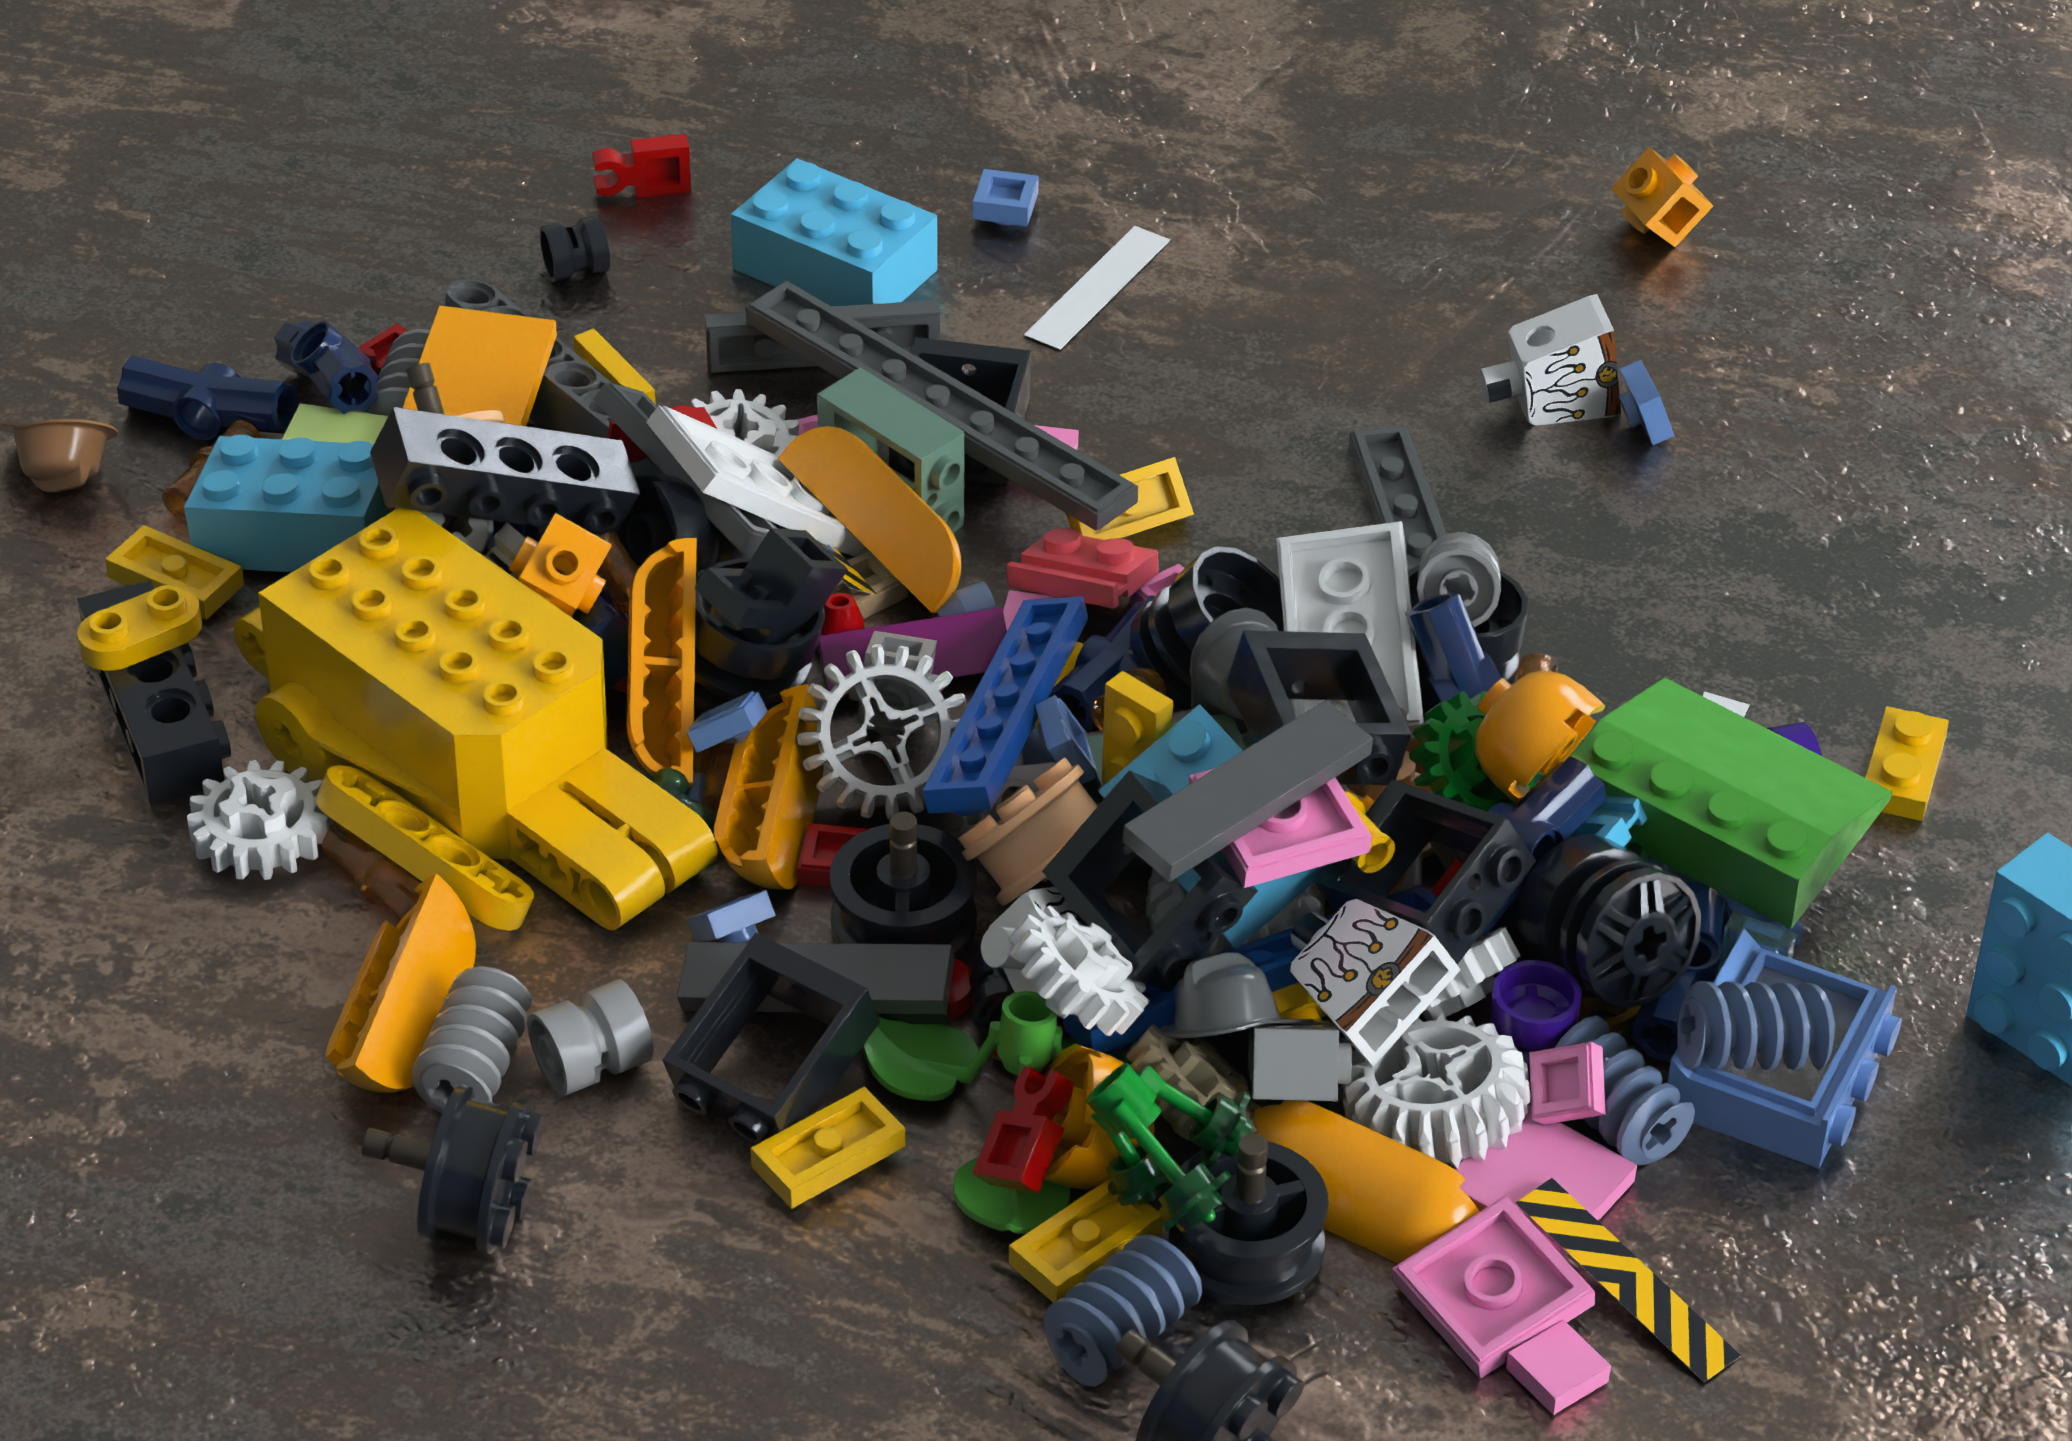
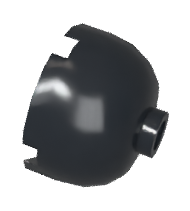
[604,474,722,593]

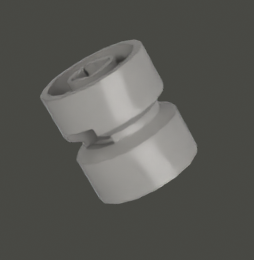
[1417,532,1501,627]
[527,979,654,1096]

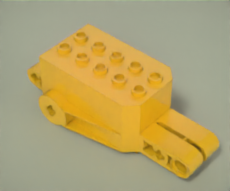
[233,508,718,930]

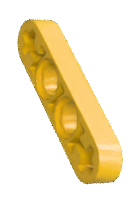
[315,765,534,931]

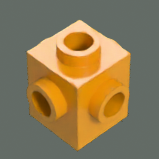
[1611,147,1713,247]
[508,513,612,617]

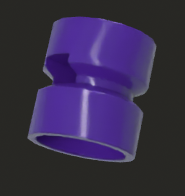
[1489,960,1582,1090]

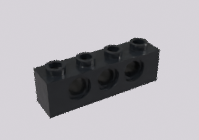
[370,407,640,537]
[77,580,231,805]

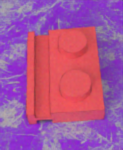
[1006,528,1159,609]

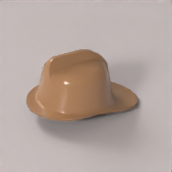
[0,419,118,493]

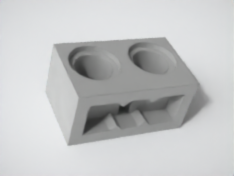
[1247,1021,1352,1101]

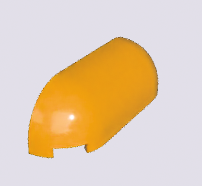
[778,426,962,614]
[627,538,697,789]
[714,684,824,890]
[325,873,476,1093]
[1252,1100,1479,1264]

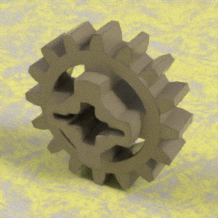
[1126,1024,1258,1141]

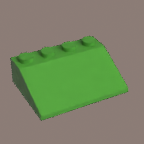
[1571,678,1892,929]

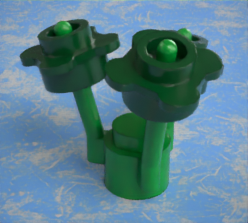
[1086,1063,1252,1231]

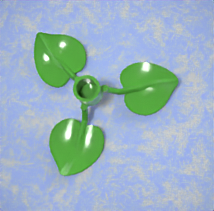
[863,991,1138,1234]

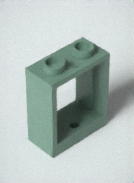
[817,367,964,534]

